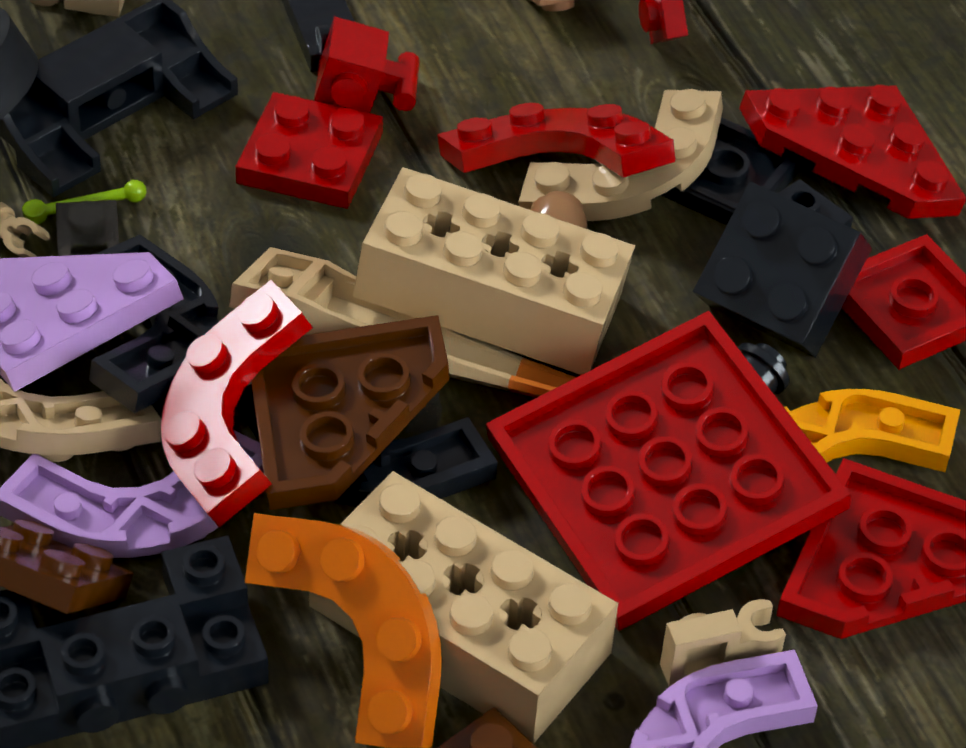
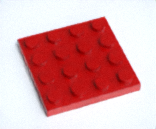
[486,311,851,631]

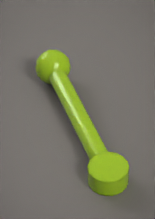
[22,179,147,224]

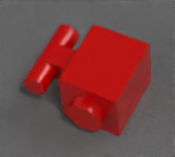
[314,16,420,113]

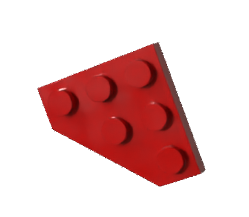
[739,85,966,219]
[776,458,966,639]

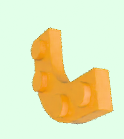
[784,389,960,473]

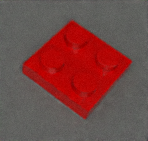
[235,92,383,209]
[842,234,966,370]

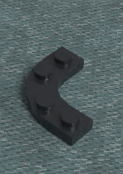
[89,234,219,413]
[238,384,498,507]

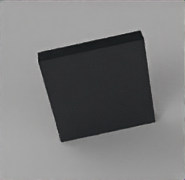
[661,117,804,225]

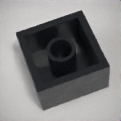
[693,181,872,358]

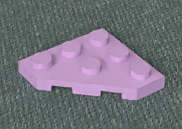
[0,252,184,392]

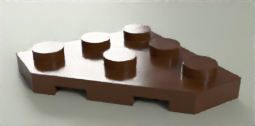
[251,315,450,510]

